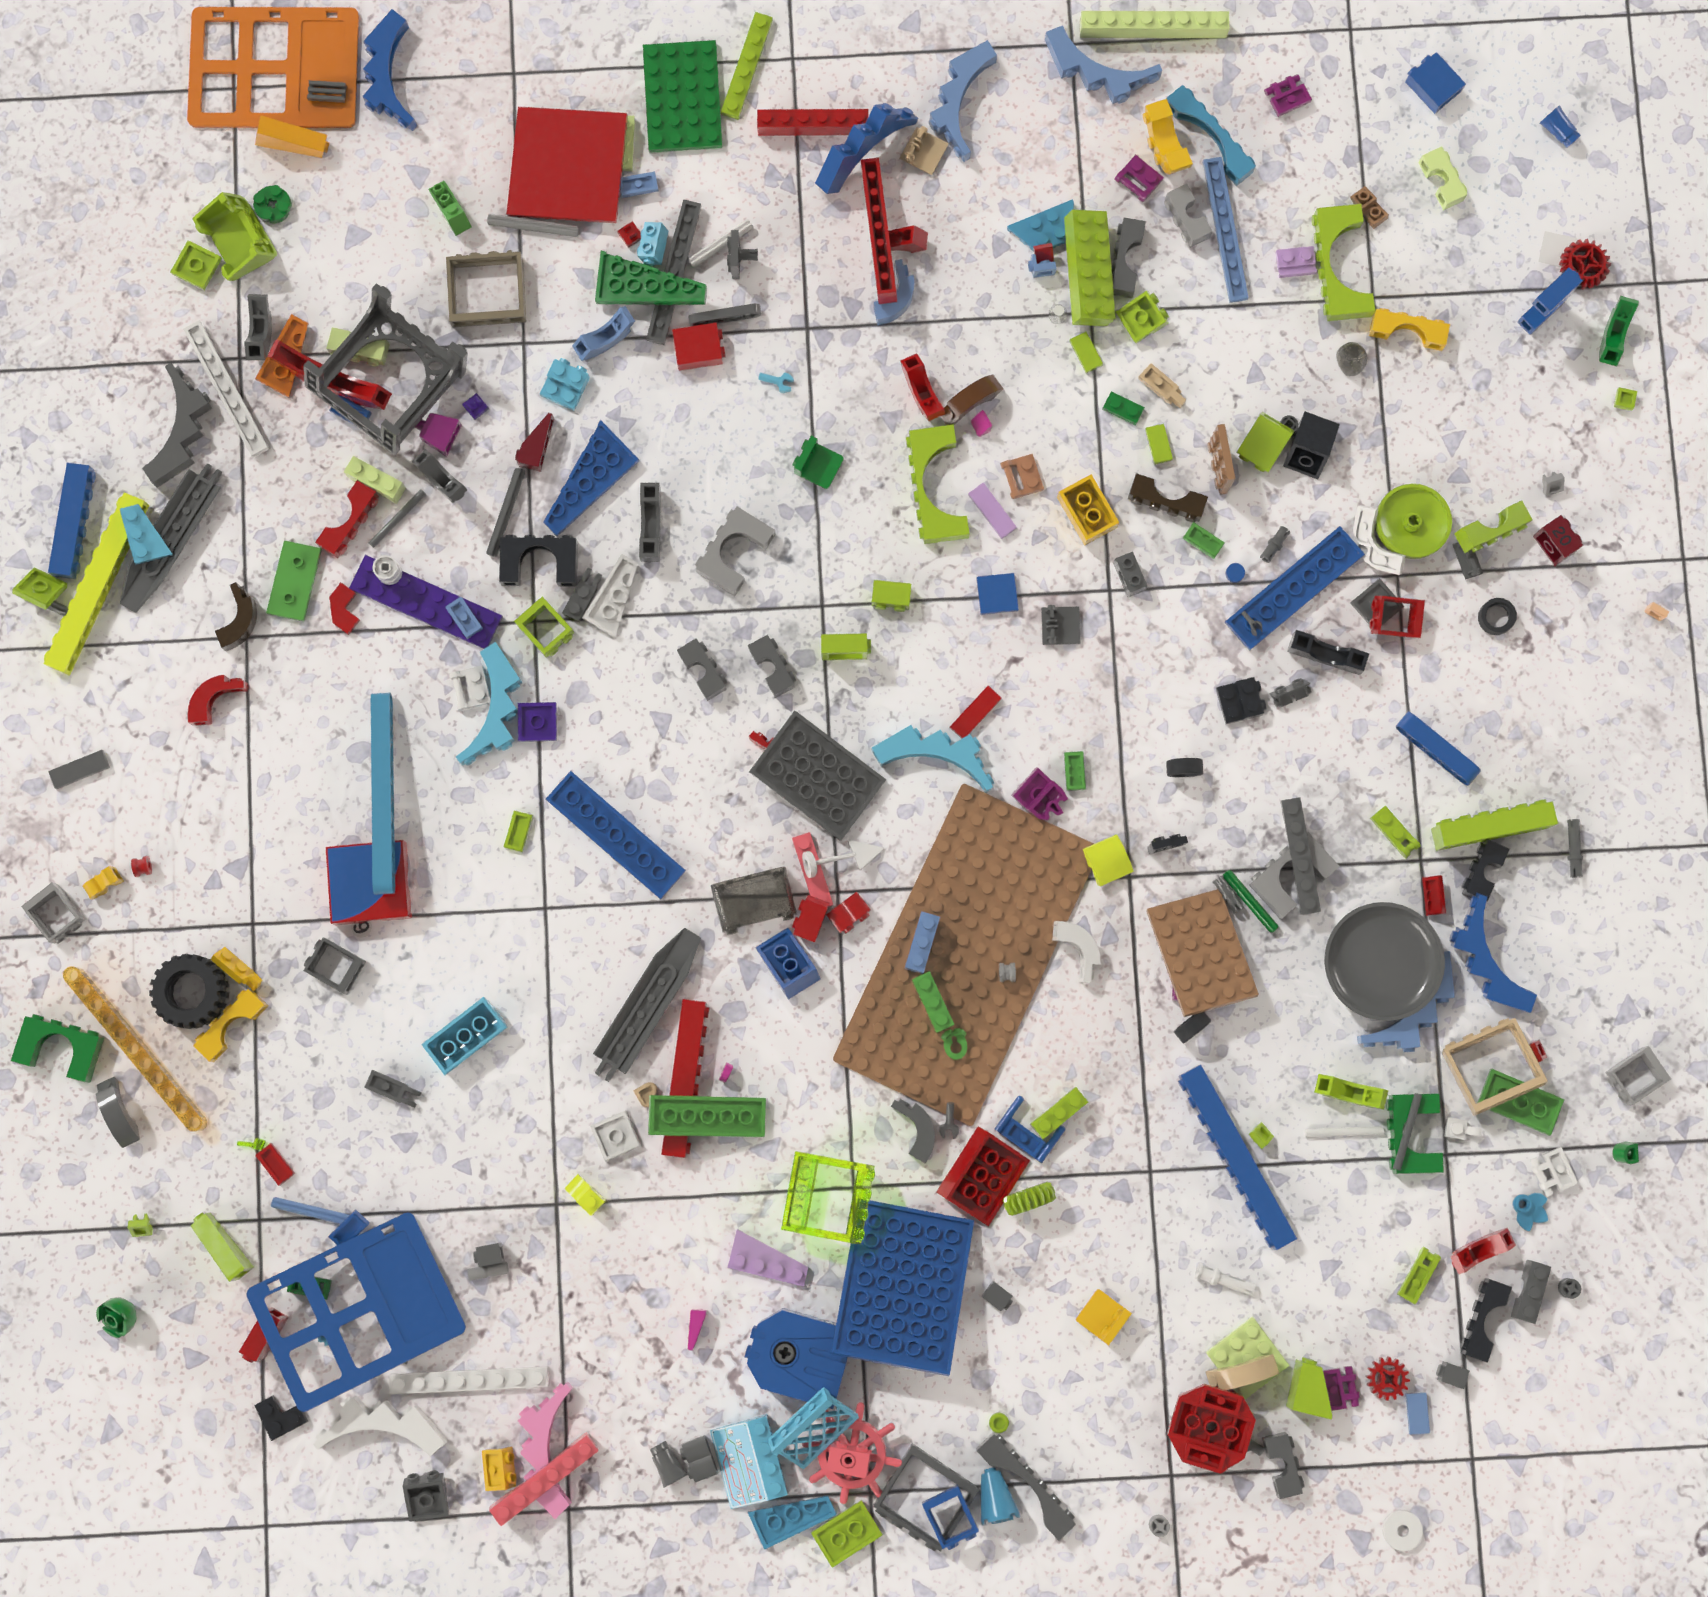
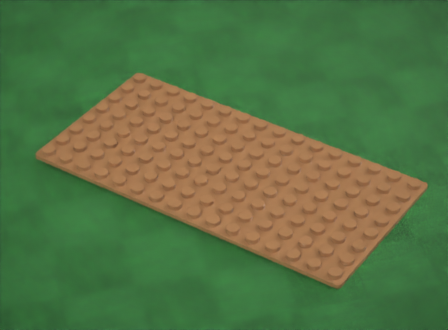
[833,784,1094,1126]

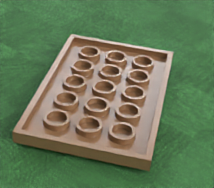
[1146,889,1259,1017]

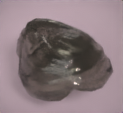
[1336,342,1367,376]

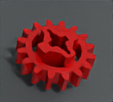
[1365,1356,1410,1401]

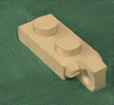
[1138,363,1186,408]

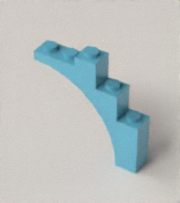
[456,642,522,766]
[871,725,994,793]

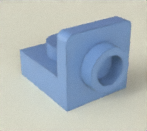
[1028,254,1056,278]

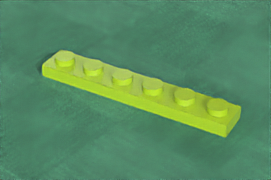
[721,12,773,120]

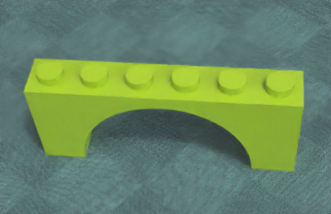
[1311,204,1375,321]
[906,424,970,544]

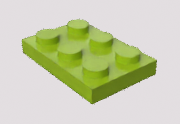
[811,1499,883,1568]

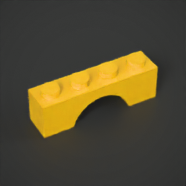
[1369,308,1450,351]
[193,989,268,1062]

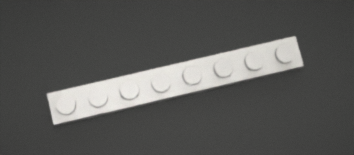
[183,320,269,458]
[389,1366,549,1394]

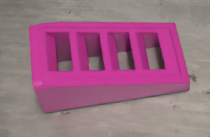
[687,1309,707,1350]

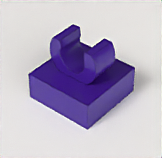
[462,393,489,420]

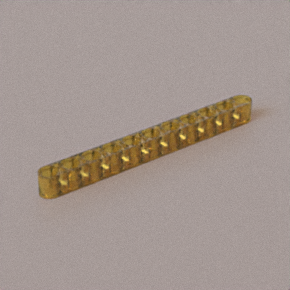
[63,966,207,1132]

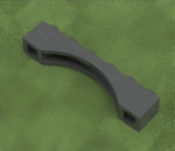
[1280,797,1321,915]
[976,1432,1076,1541]

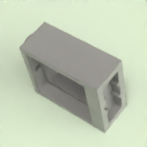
[21,882,86,944]
[1605,1046,1671,1105]

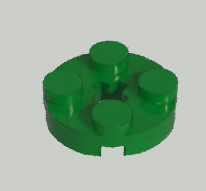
[253,185,292,224]

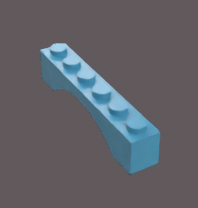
[1167,85,1256,186]

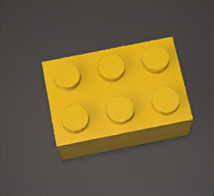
[1057,474,1119,546]

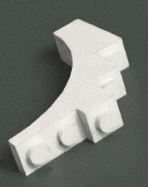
[313,1396,448,1457]

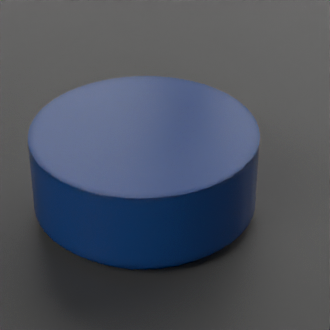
[1225,563,1245,583]

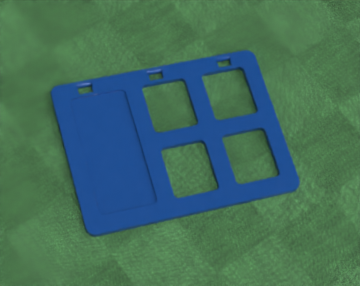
[246,1213,466,1412]

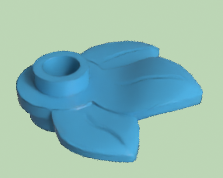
[1512,1193,1548,1231]

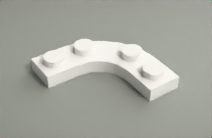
[1353,505,1406,575]

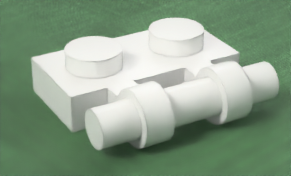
[1530,1147,1578,1197]

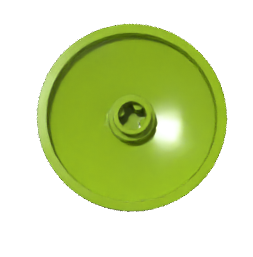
[1375,484,1452,559]

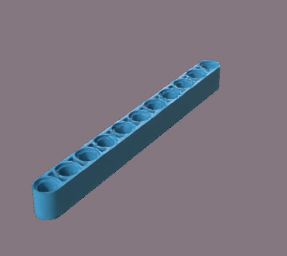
[370,692,395,895]

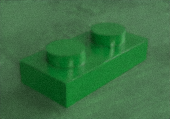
[1102,391,1145,426]

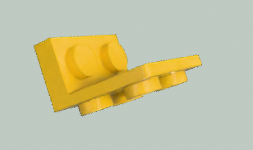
[1075,1289,1132,1346]

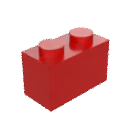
[792,895,830,943]

